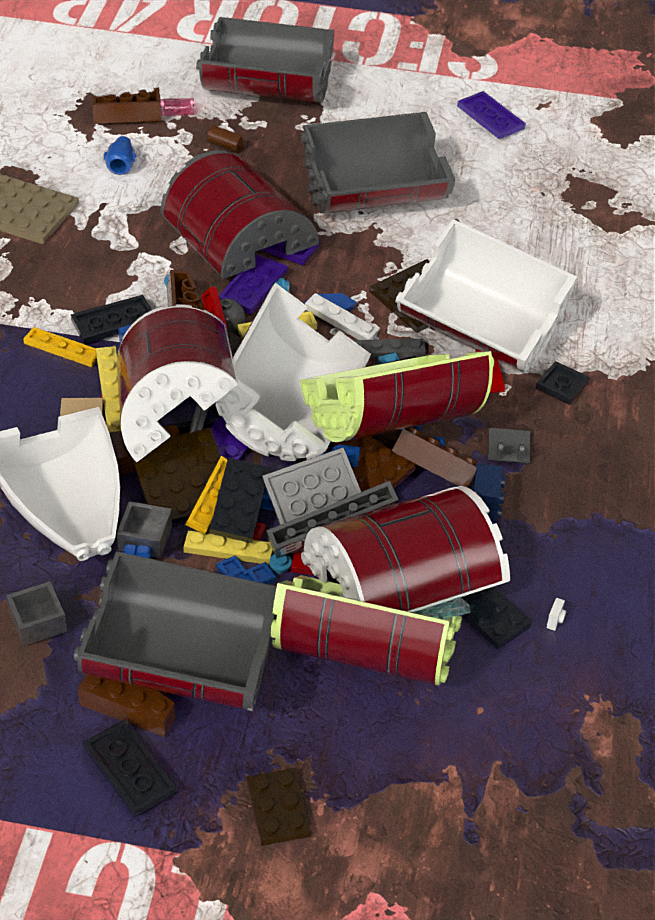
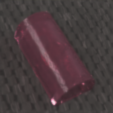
[161,98,195,116]

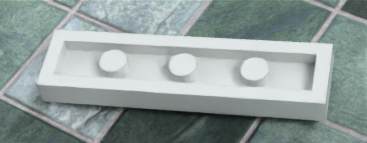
[305,293,379,340]

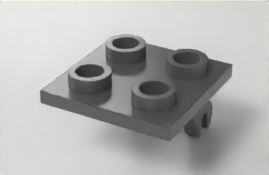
[488,428,530,463]

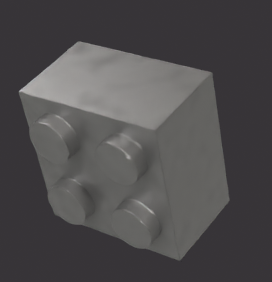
[117,501,172,558]
[6,581,67,646]

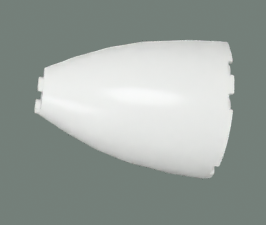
[0,407,120,561]

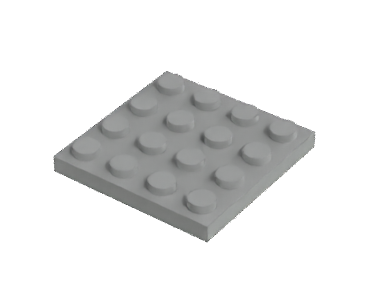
[262,448,361,555]

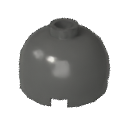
[220,299,246,334]

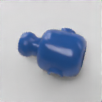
[104,136,137,175]

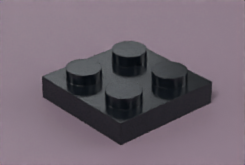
[535,361,590,405]

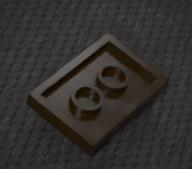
[247,768,311,846]

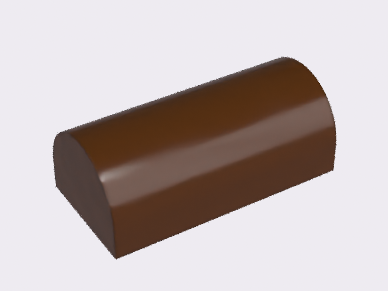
[207,125,243,153]

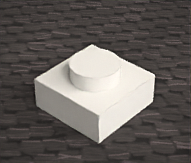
[547,598,566,631]

